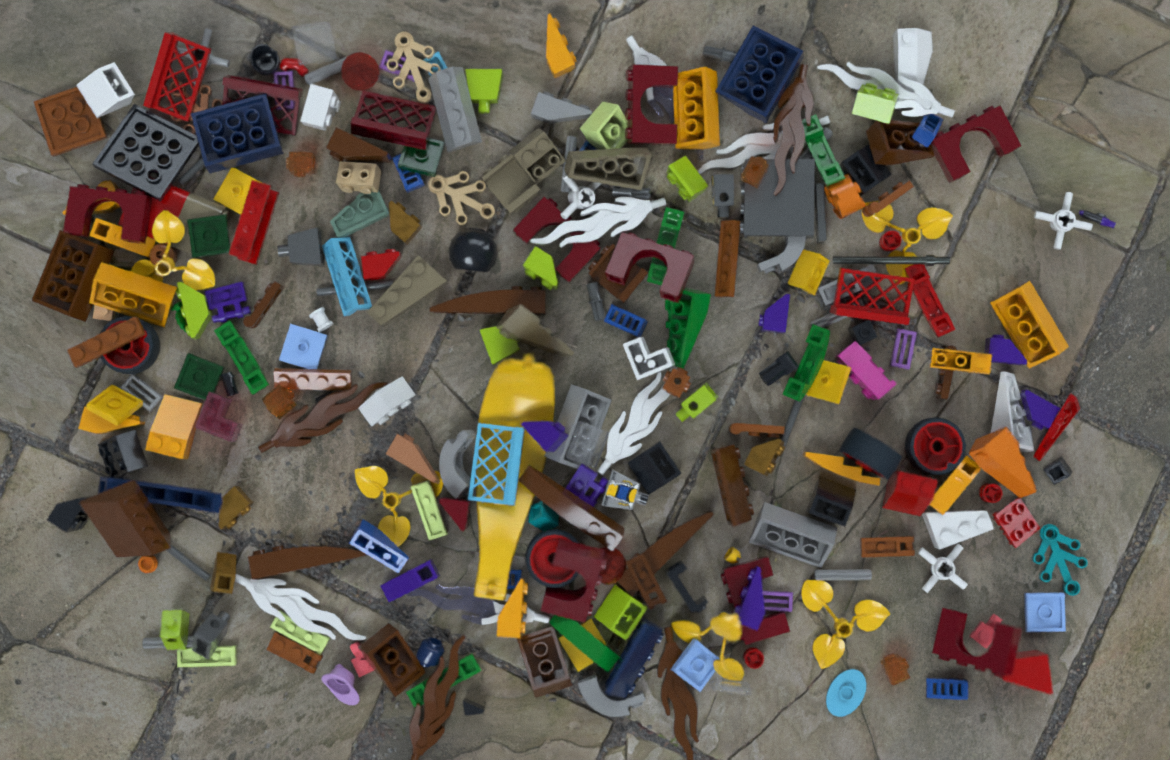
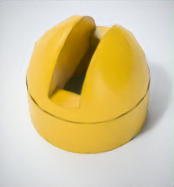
[724,547,741,564]

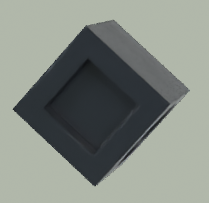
[848,320,878,345]

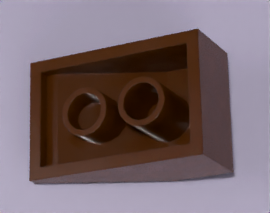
[866,120,935,165]
[326,127,393,163]
[358,623,426,697]
[517,626,572,698]

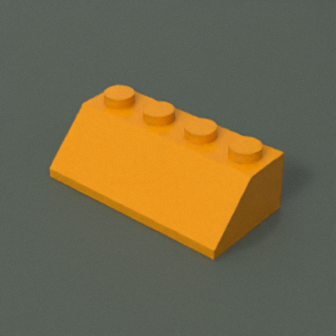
[673,66,720,149]
[89,262,177,327]
[990,281,1069,369]

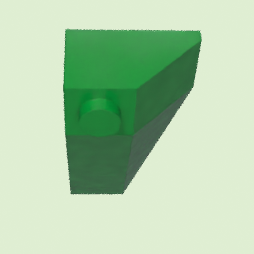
[665,288,711,369]

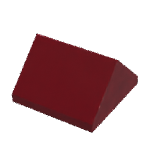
[439,497,472,532]

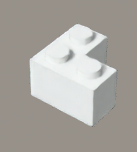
[300,84,340,131]
[623,337,675,380]
[358,377,415,427]

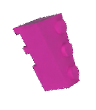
[835,341,897,400]

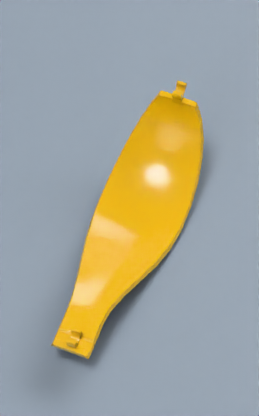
[474,355,555,601]

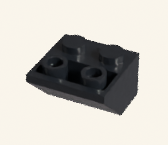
[840,144,892,197]
[98,430,148,478]
[628,441,682,494]
[806,476,856,527]
[47,496,92,532]

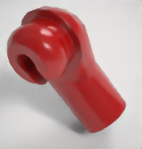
[280,58,309,77]

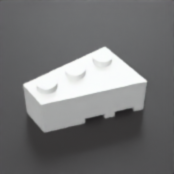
[922,510,994,549]

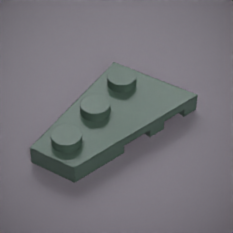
[330,189,390,238]

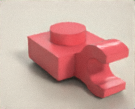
[970,614,1002,649]
[350,641,374,678]

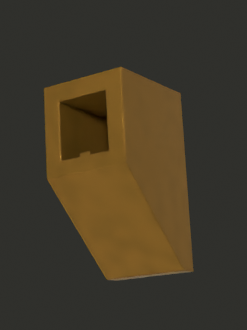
[389,201,422,245]
[744,439,785,476]
[219,486,254,530]
[210,552,237,594]

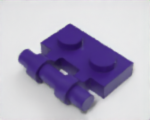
[205,282,251,323]
[566,463,609,507]

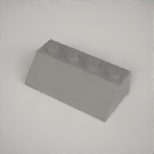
[428,66,482,152]
[544,384,612,469]
[749,502,837,568]

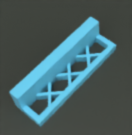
[322,237,372,316]

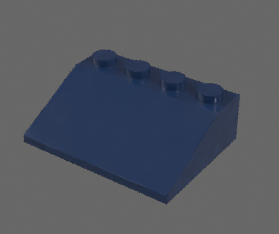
[715,26,804,123]
[191,93,284,174]
[605,616,664,698]

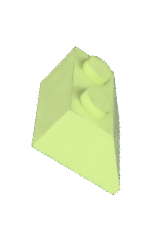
[580,102,628,150]

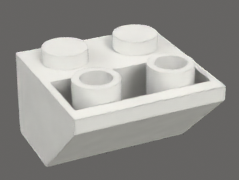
[77,62,135,118]

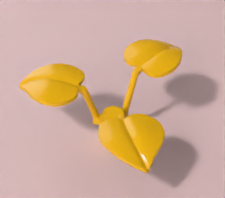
[861,200,953,285]
[131,210,215,290]
[355,466,444,547]
[801,580,890,669]
[671,612,744,681]

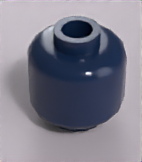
[416,637,444,668]

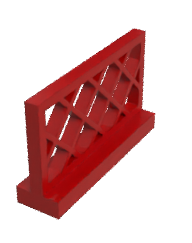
[143,32,212,122]
[830,268,915,325]

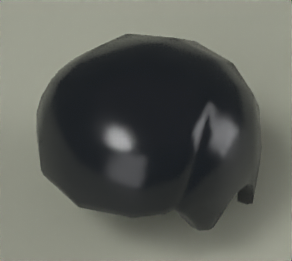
[250,44,280,76]

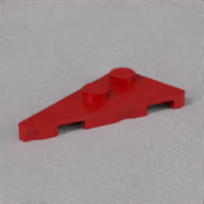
[1033,394,1080,461]

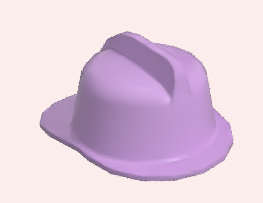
[322,664,360,705]

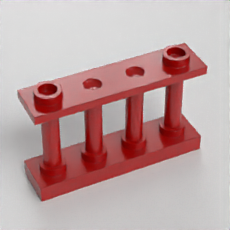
[229,180,279,265]

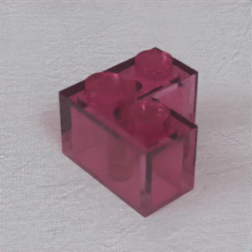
[195,392,243,442]

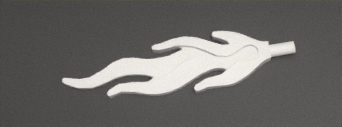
[817,62,955,118]
[698,116,830,174]
[530,197,666,248]
[597,366,678,475]
[235,574,366,640]

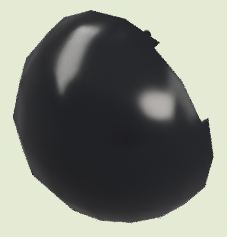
[449,228,498,273]

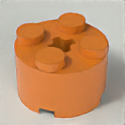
[824,173,866,219]

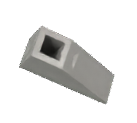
[531,92,593,124]

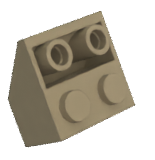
[509,128,566,185]

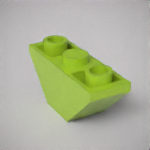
[176,282,213,340]

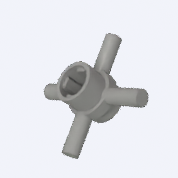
[177,28,230,85]

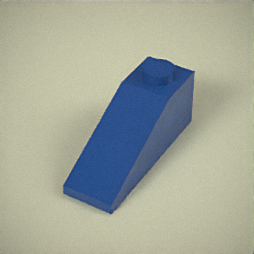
[349,519,409,573]

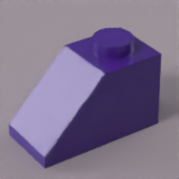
[758,294,790,334]
[984,335,1027,365]
[1020,389,1060,430]
[521,421,569,452]

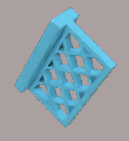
[468,423,525,506]

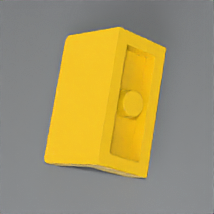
[788,250,830,295]

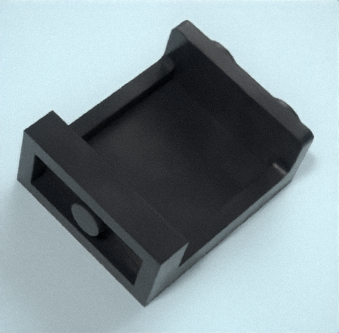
[665,560,708,613]

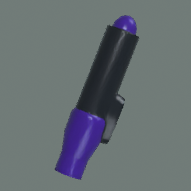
[1079,210,1116,228]

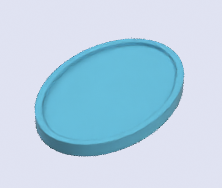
[826,669,866,717]

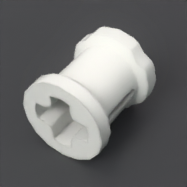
[309,307,334,332]

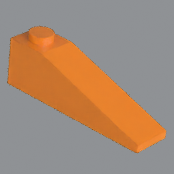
[969,427,1037,498]

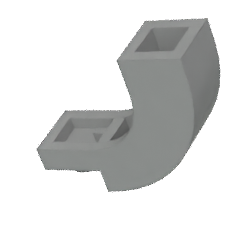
[757,236,806,274]
[439,429,477,499]
[578,674,646,717]

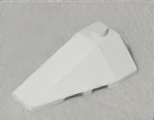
[893,28,932,110]
[991,371,1034,452]

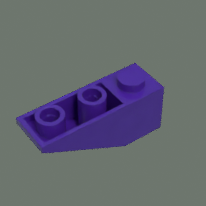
[380,559,440,602]
[733,565,765,631]

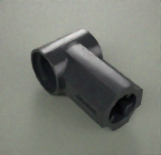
[758,351,799,387]

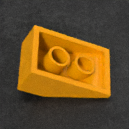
[145,394,202,459]

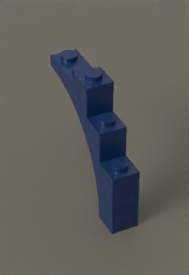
[97,476,223,514]

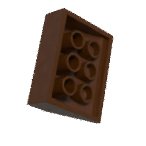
[31,230,114,322]
[710,444,754,527]
[80,480,171,557]

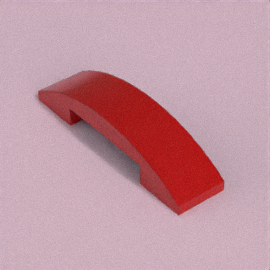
[904,264,956,338]

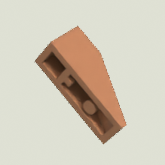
[386,434,441,484]

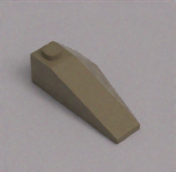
[496,304,574,357]

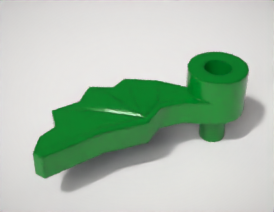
[171,302,187,333]

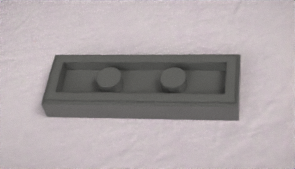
[814,183,827,243]

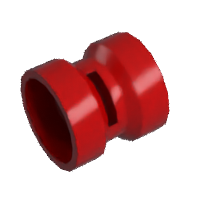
[879,231,902,252]
[979,483,1003,503]
[743,647,764,669]

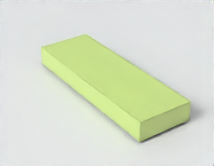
[410,480,448,540]
[270,610,330,655]
[177,645,237,667]

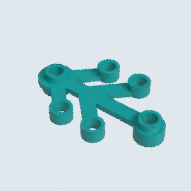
[1032,524,1088,596]

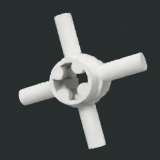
[560,174,602,219]
[1034,192,1093,250]
[918,544,968,593]

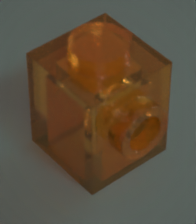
[286,152,315,177]
[741,156,769,189]
[262,385,297,420]
[880,653,910,686]

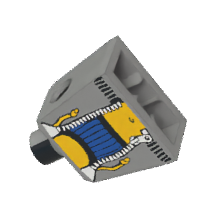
[601,470,649,510]

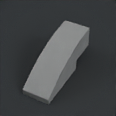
[818,264,881,305]

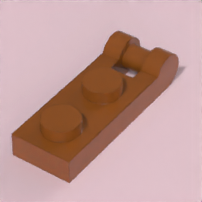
[862,180,914,217]
[729,423,785,438]
[860,536,915,558]
[266,632,323,674]

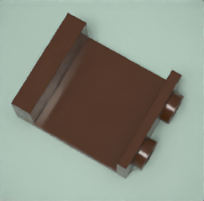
[588,244,648,304]

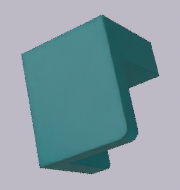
[529,501,559,531]

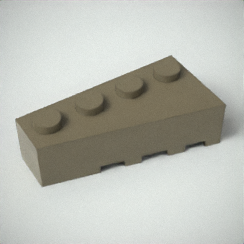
[564,147,652,190]
[367,255,449,327]

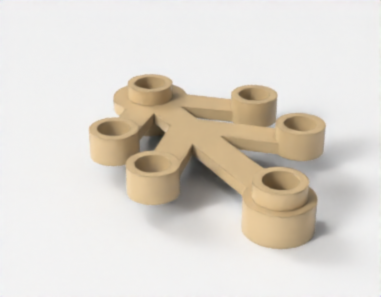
[387,32,441,103]
[428,171,495,226]

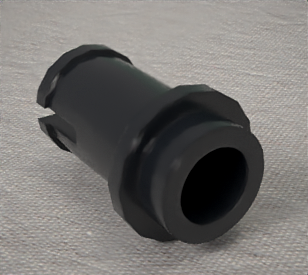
[220,371,239,397]

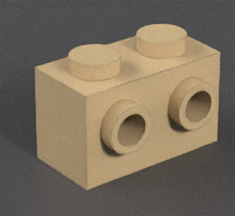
[336,161,382,194]

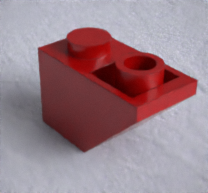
[361,249,402,281]

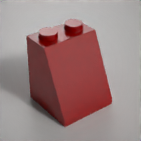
[882,471,937,516]
[990,650,1053,694]

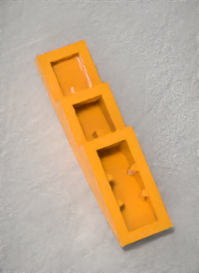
[803,452,880,486]

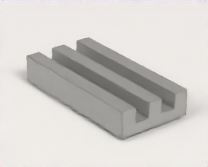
[121,374,163,412]

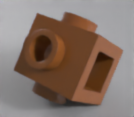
[662,367,691,398]

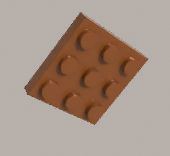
[34,87,108,156]

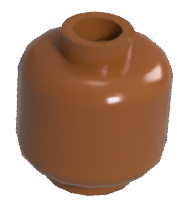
[149,243,177,266]

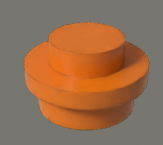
[138,555,158,573]

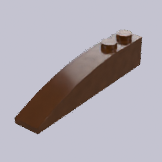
[430,286,546,315]
[518,464,625,551]
[616,511,714,596]
[248,545,367,580]

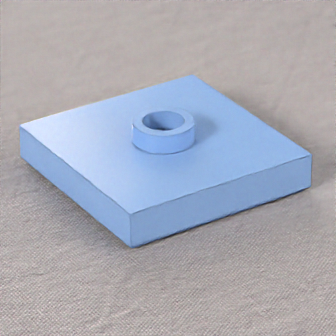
[279,324,328,369]
[1024,592,1066,632]
[671,638,720,692]

